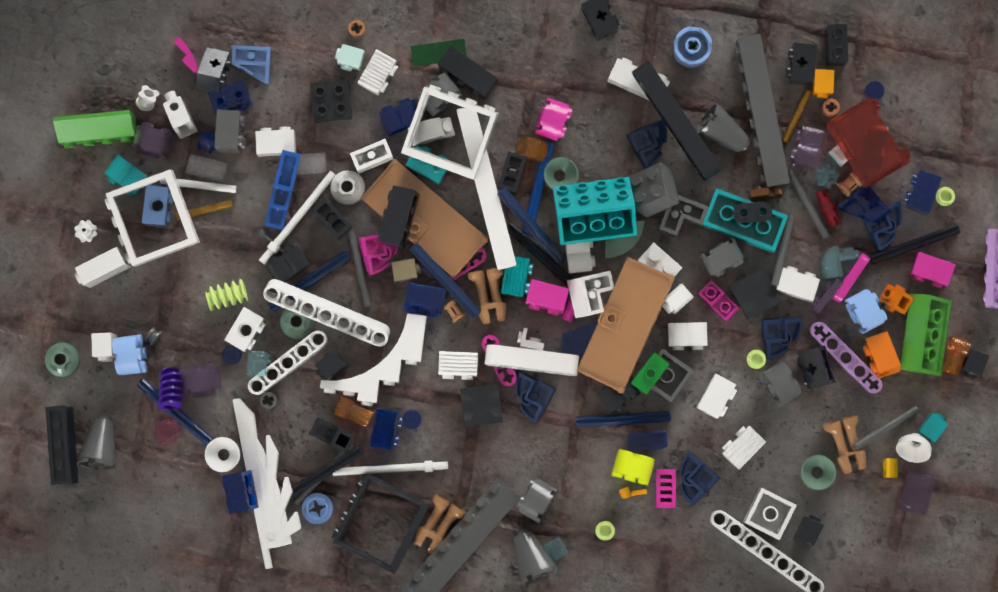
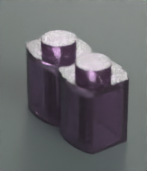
[791,126,825,170]

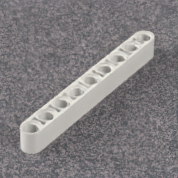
[456,107,516,270]

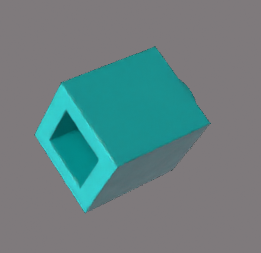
[916,412,949,443]

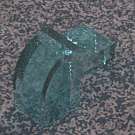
[820,245,860,280]

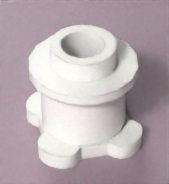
[135,85,159,111]

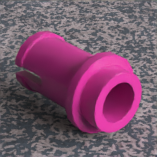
[561,297,575,323]

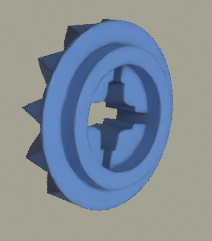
[302,493,333,524]

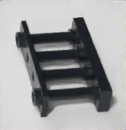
[45,405,79,485]

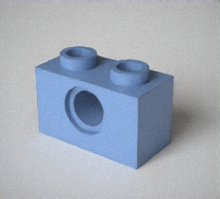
[142,185,173,227]

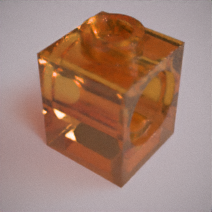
[516,136,549,162]

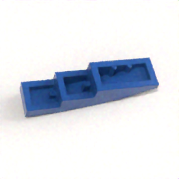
[264,150,301,230]

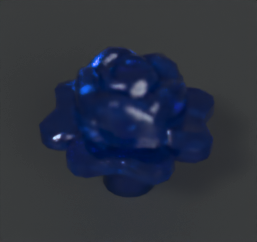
[197,131,216,154]

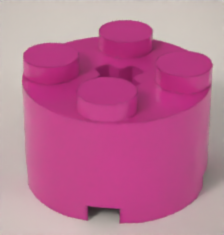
[535,97,572,141]

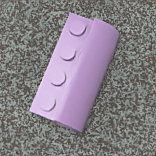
[983,229,998,309]

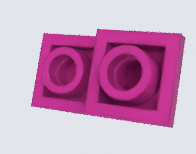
[698,280,740,323]

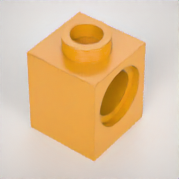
[812,69,834,99]

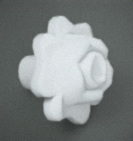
[74,220,97,243]

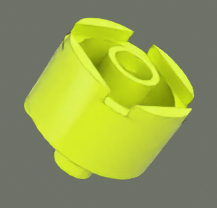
[611,449,655,486]

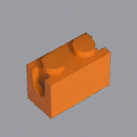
[863,331,901,379]

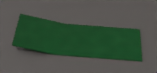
[411,39,467,66]

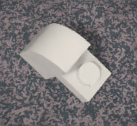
[408,117,455,146]

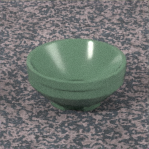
[544,157,579,190]
[280,309,315,340]
[45,342,80,377]
[801,455,836,490]

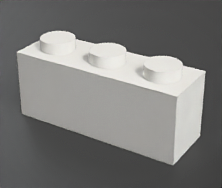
[607,58,670,100]

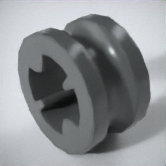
[144,327,162,346]
[260,392,278,409]

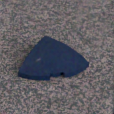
[626,119,667,169]
[860,201,902,251]
[761,317,803,360]
[515,372,556,424]
[679,452,720,506]

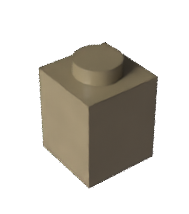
[391,259,421,283]

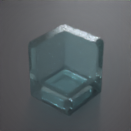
[246,351,271,377]
[542,536,569,561]

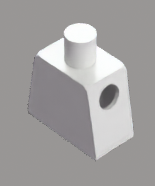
[163,91,198,139]

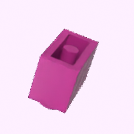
[909,252,956,289]

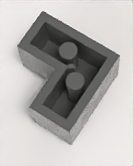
[214,110,246,154]
[658,195,709,238]

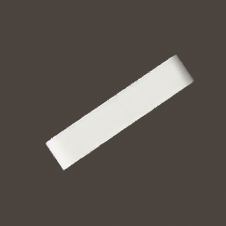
[248,331,328,395]
[485,345,579,376]

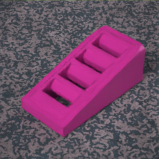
[656,469,676,508]

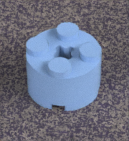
[672,27,712,68]
[845,289,888,334]
[112,334,147,375]

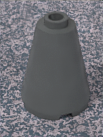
[696,103,750,152]
[77,416,116,471]
[514,529,558,585]

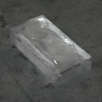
[297,153,326,174]
[186,154,228,182]

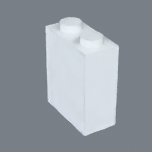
[75,247,131,288]

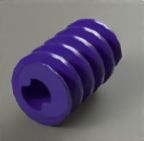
[158,367,184,411]

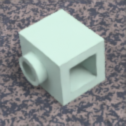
[335,44,366,72]

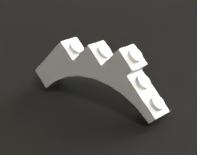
[320,313,427,406]

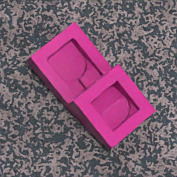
[173,36,199,75]

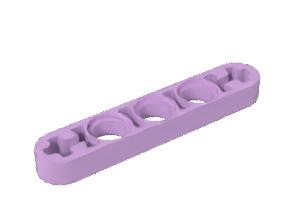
[809,322,883,394]

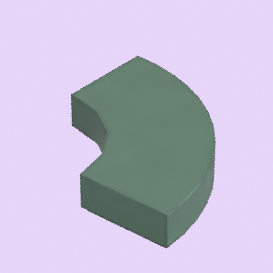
[605,221,644,259]

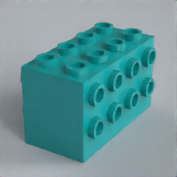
[553,177,637,245]

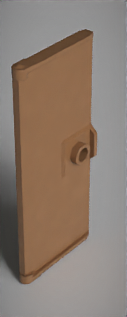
[361,159,489,278]
[577,257,675,393]

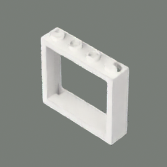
[401,85,499,179]
[105,169,200,267]

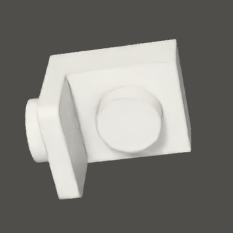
[517,328,544,351]

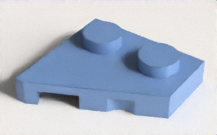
[231,45,271,84]

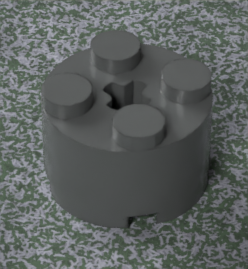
[416,73,462,117]
[699,237,744,277]
[759,362,802,408]
[517,478,559,524]

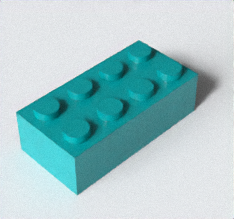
[701,188,788,253]

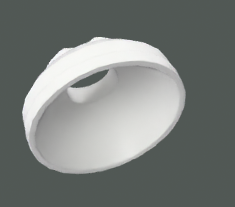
[330,170,365,205]
[896,433,932,463]
[205,437,240,472]

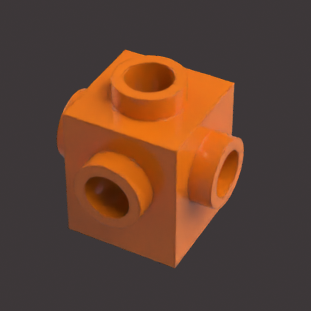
[879,284,914,315]

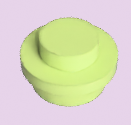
[935,187,955,206]
[747,350,766,369]
[595,521,615,540]

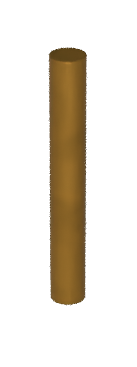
[781,89,812,144]
[175,200,233,220]

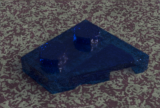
[838,183,891,224]
[562,320,598,355]

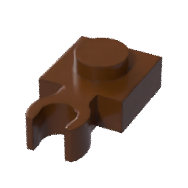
[749,187,783,202]

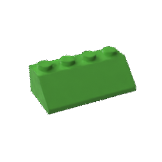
[53,110,138,148]
[900,294,952,376]

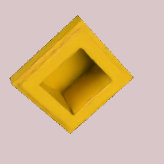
[883,458,898,478]

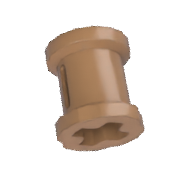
[837,172,863,197]
[443,299,467,323]

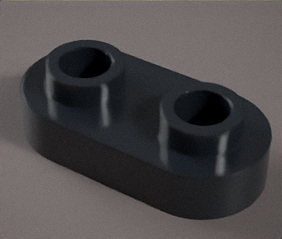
[733,202,772,223]

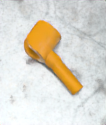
[619,487,647,499]

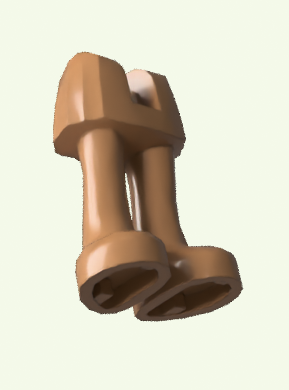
[467,268,506,324]
[823,415,866,474]
[414,494,466,554]

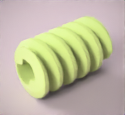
[206,279,248,311]

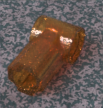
[942,335,971,376]
[333,396,374,427]

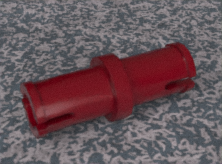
[815,189,841,228]

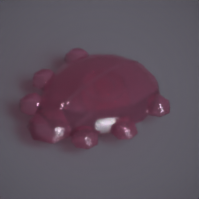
[153,418,182,446]

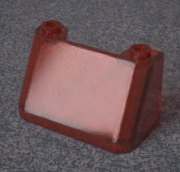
[826,97,911,188]

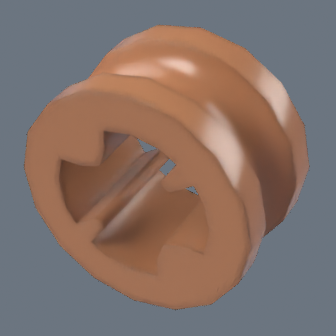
[348,20,366,39]
[822,99,840,117]

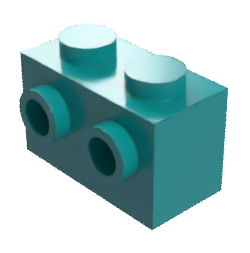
[406,145,449,185]

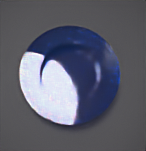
[864,81,884,101]
[222,345,242,364]
[402,410,422,429]

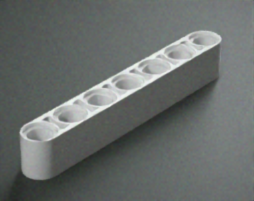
[263,279,390,346]
[710,510,824,592]

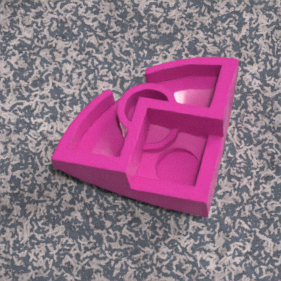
[358,234,398,275]

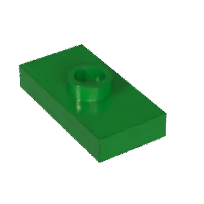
[631,352,670,395]

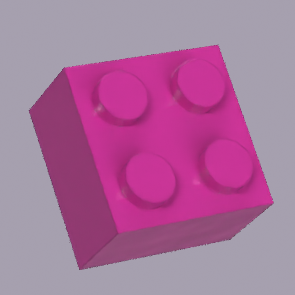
[526,279,569,316]

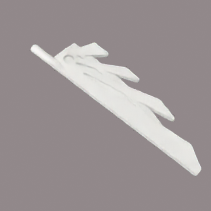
[233,398,301,569]

